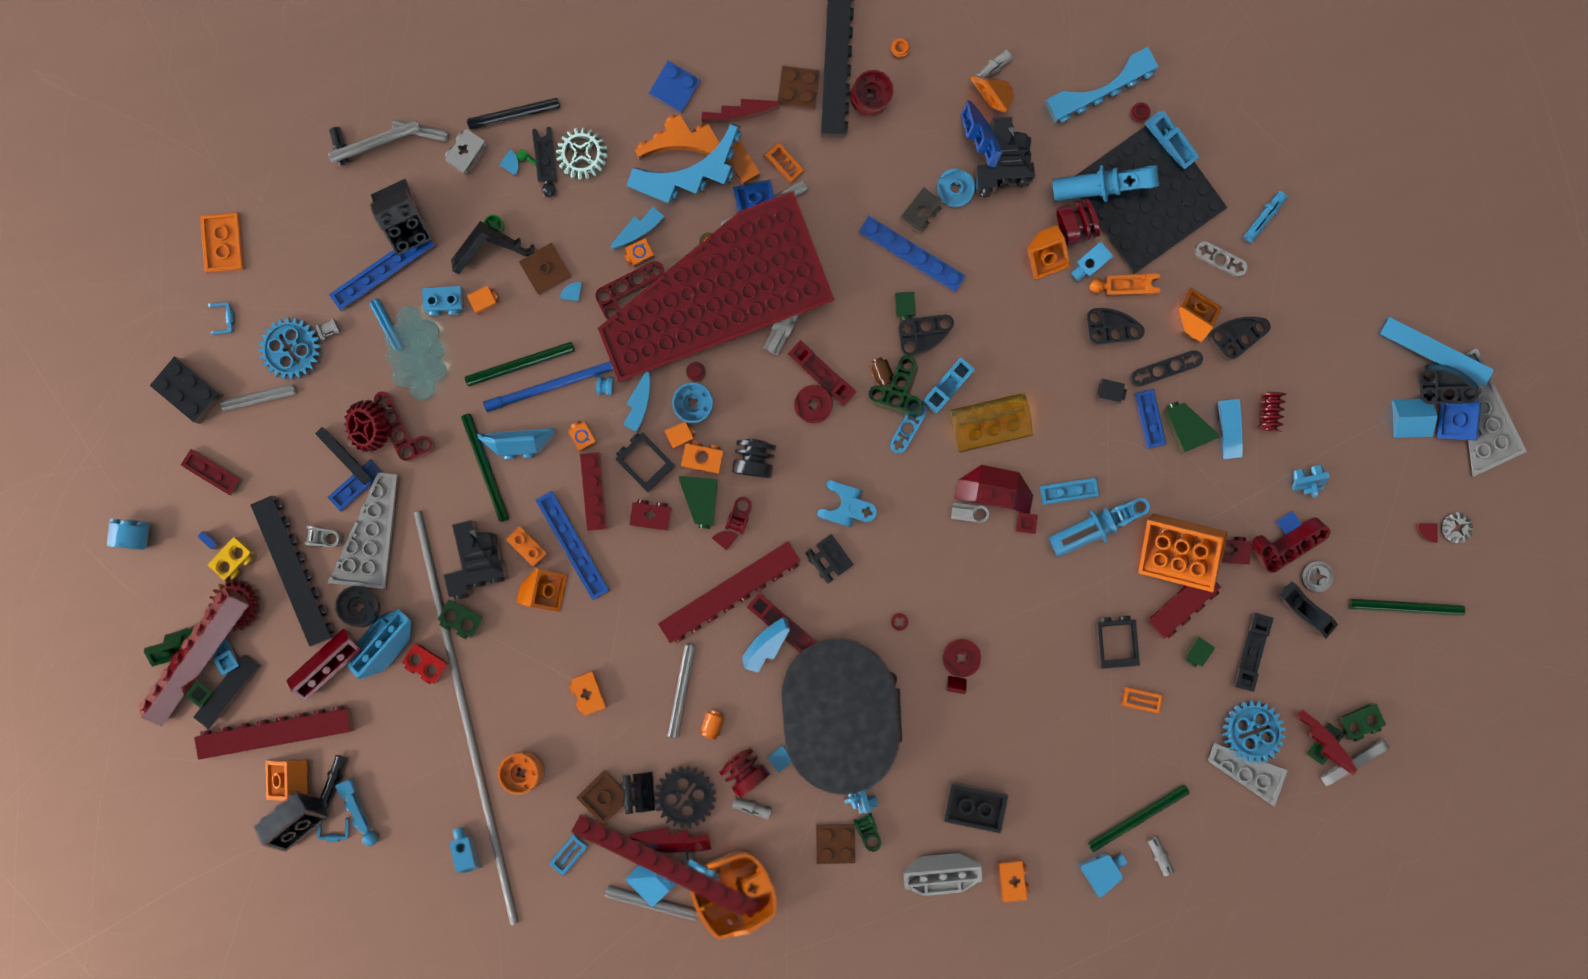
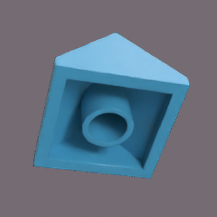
[1392,399,1438,438]

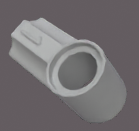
[951,502,989,523]

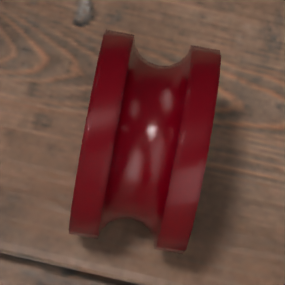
[891,613,908,631]

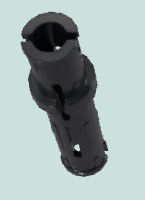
[320,755,347,813]

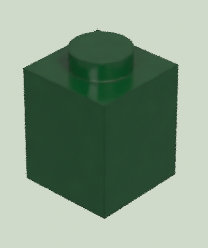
[894,292,916,321]
[1183,636,1215,668]
[184,680,213,707]

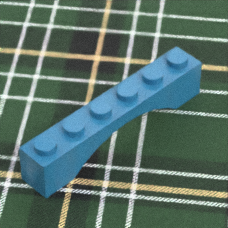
[1045,47,1159,123]

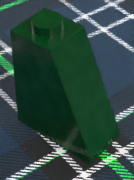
[1164,401,1220,453]
[679,476,718,529]

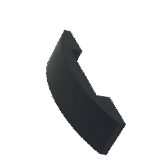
[1235,613,1274,692]

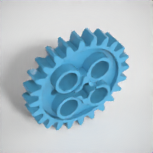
[258,317,322,380]
[1222,700,1286,764]

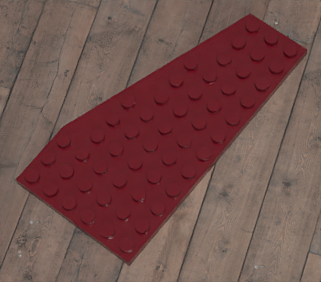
[598,191,835,382]

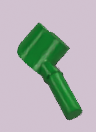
[516,150,536,166]

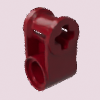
[725,497,752,535]

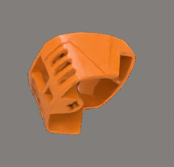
[690,850,776,939]

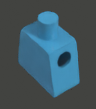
[1071,241,1113,281]
[449,827,482,874]
[1078,852,1128,898]

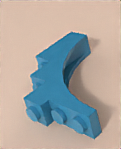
[626,124,742,203]

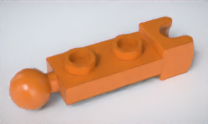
[1090,273,1161,295]

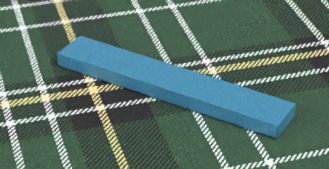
[1380,317,1494,387]

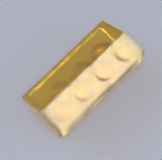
[950,393,1033,453]

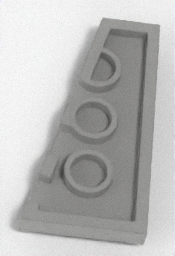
[1207,743,1288,807]

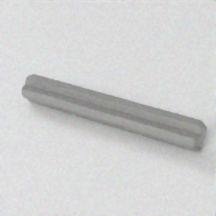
[220,384,296,411]

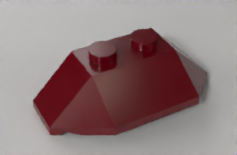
[954,465,1033,514]

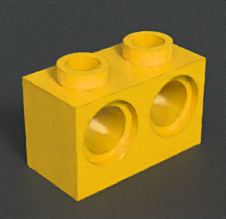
[208,537,255,581]

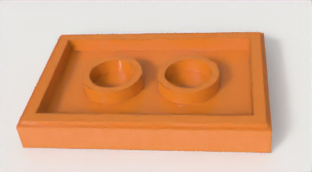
[200,212,244,273]

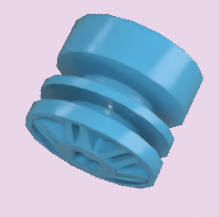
[672,383,713,423]

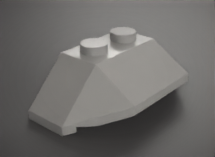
[903,853,982,896]

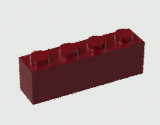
[580,452,608,531]
[1146,581,1221,639]
[286,628,361,702]

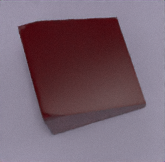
[946,676,967,694]

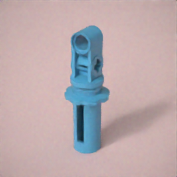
[1053,165,1159,202]
[1049,498,1150,558]

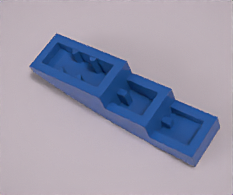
[961,100,1002,167]

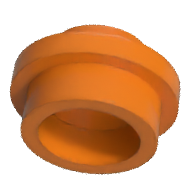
[891,38,910,57]

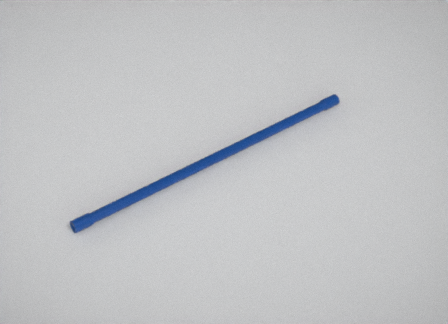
[483,361,614,412]

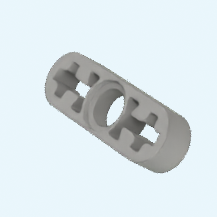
[1194,242,1248,277]

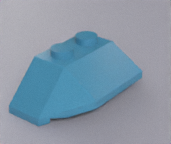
[478,428,557,460]
[348,609,411,679]

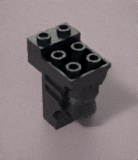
[973,117,1035,197]
[370,179,432,255]
[443,520,509,600]

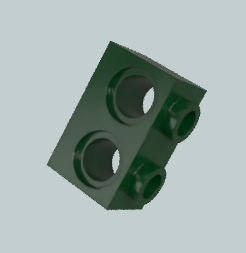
[437,599,483,639]
[1337,703,1386,742]

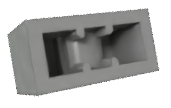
[445,129,488,176]

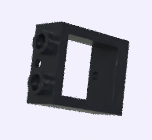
[615,432,676,493]
[1095,616,1140,669]

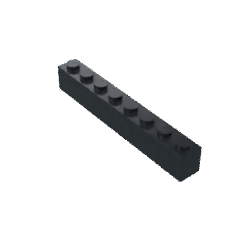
[821,0,854,138]
[250,496,335,647]

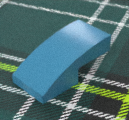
[213,637,240,676]

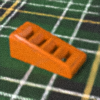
[763,142,804,183]

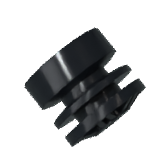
[732,439,776,478]
[335,586,381,628]

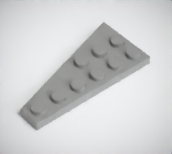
[1464,348,1527,476]
[327,472,398,589]

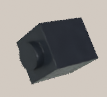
[1096,379,1127,404]

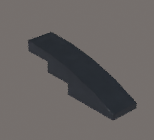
[193,654,260,730]

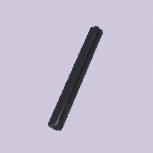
[467,98,560,129]

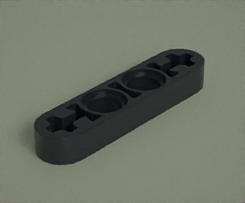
[1130,350,1203,387]
[315,427,372,485]

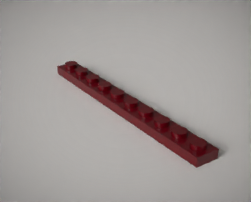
[571,814,751,916]

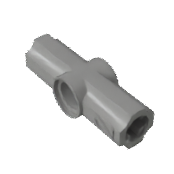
[763,314,799,356]

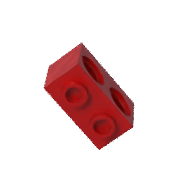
[402,643,449,684]

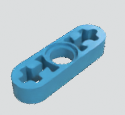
[890,403,927,454]

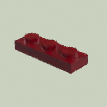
[181,449,241,495]

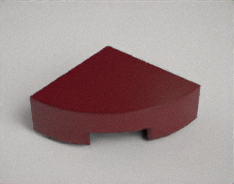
[1417,523,1438,543]
[712,531,739,550]

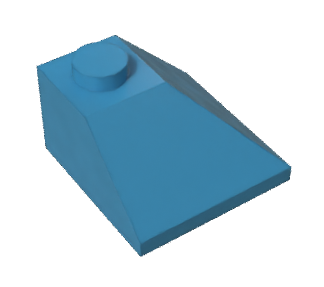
[625,866,676,907]

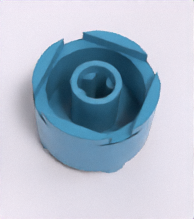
[107,518,149,550]

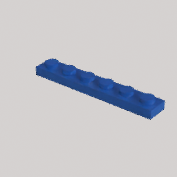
[858,216,966,293]
[329,240,435,311]
[535,491,610,600]

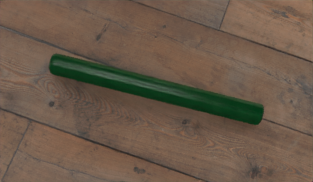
[464,342,575,386]
[461,413,509,522]
[1350,599,1465,616]
[1088,785,1190,852]

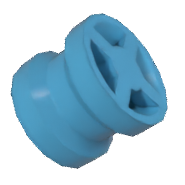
[596,376,613,396]

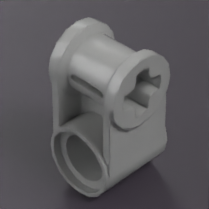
[304,526,344,548]

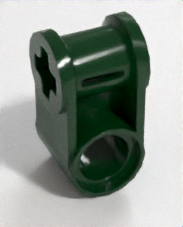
[853,813,882,852]

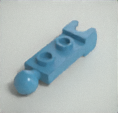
[336,778,377,847]

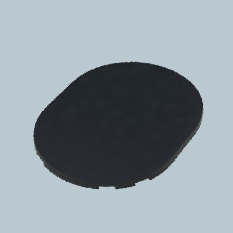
[782,639,900,794]

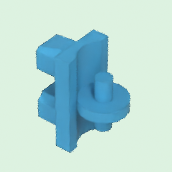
[1292,465,1330,498]
[844,787,878,814]

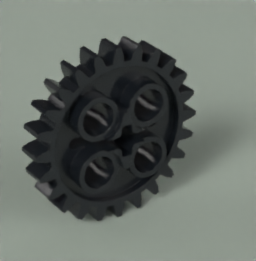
[654,766,716,829]

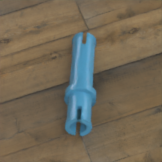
[1243,191,1288,243]

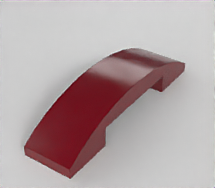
[788,340,857,406]

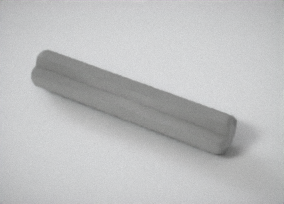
[392,119,448,141]

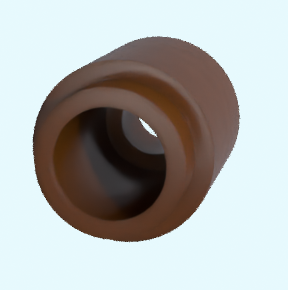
[869,357,894,386]

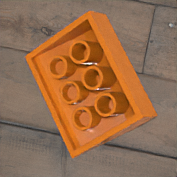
[1138,513,1228,592]

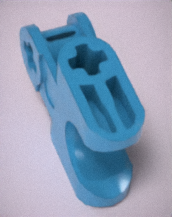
[816,480,877,527]

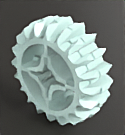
[556,128,608,180]

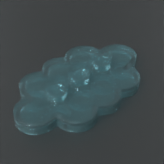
[384,306,446,401]

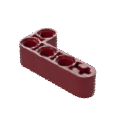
[595,261,665,320]
[373,391,435,462]
[1251,517,1331,573]

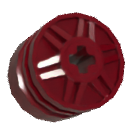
[850,70,894,116]
[1056,198,1100,246]
[719,747,771,798]

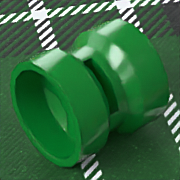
[484,214,505,233]

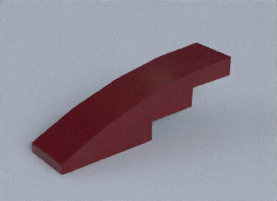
[701,99,779,123]
[1296,709,1357,775]
[630,827,712,853]

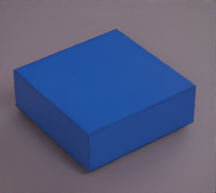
[1276,511,1302,535]
[198,531,221,549]

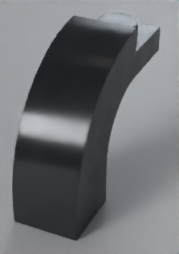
[1279,581,1338,639]

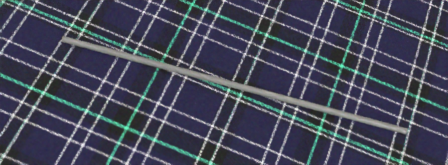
[414,511,518,925]

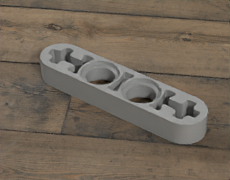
[1320,739,1389,786]

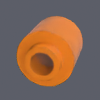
[701,710,725,740]

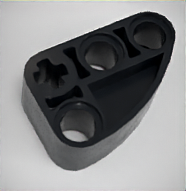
[1085,308,1145,346]
[898,314,954,357]
[1208,317,1271,361]
[1420,364,1479,404]

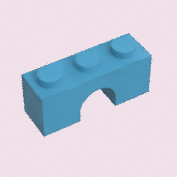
[922,357,975,414]

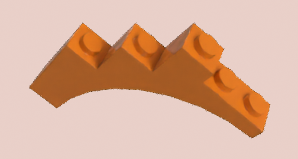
[635,114,760,185]

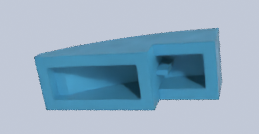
[1145,111,1199,169]
[610,207,665,251]
[623,372,651,433]
[1218,399,1243,459]
[742,618,790,673]

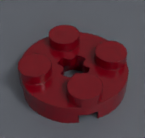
[794,385,833,424]
[942,639,981,677]

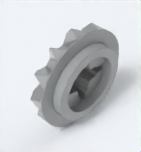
[1442,513,1474,543]
[1302,561,1333,592]

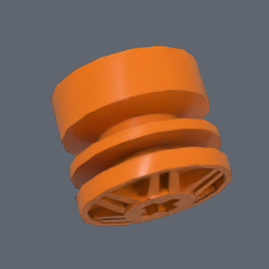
[498,751,544,795]

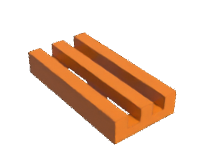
[1121,687,1163,714]

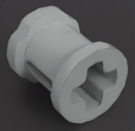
[316,318,340,341]

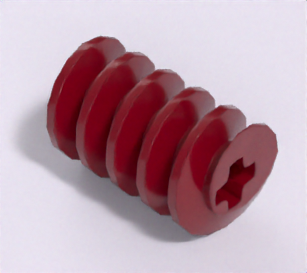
[1258,391,1286,432]

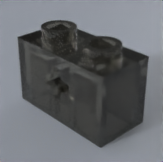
[900,187,942,234]

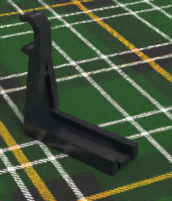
[451,221,535,274]

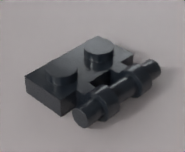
[805,534,854,584]
[621,772,655,814]

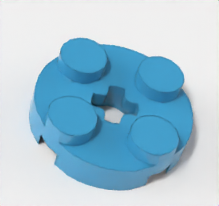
[936,168,975,208]

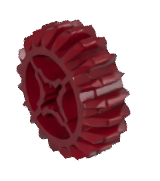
[343,400,392,452]
[208,579,262,631]

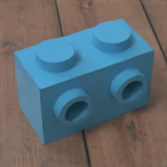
[422,286,464,316]

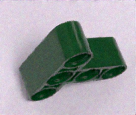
[868,355,924,417]

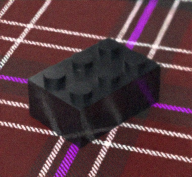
[150,356,224,424]
[942,781,1009,834]
[254,792,329,852]

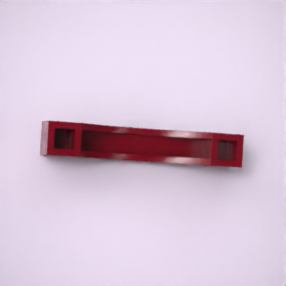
[747,592,818,653]

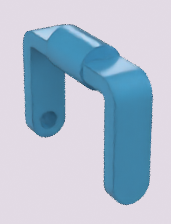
[208,302,234,335]
[317,818,349,842]
[687,859,721,881]

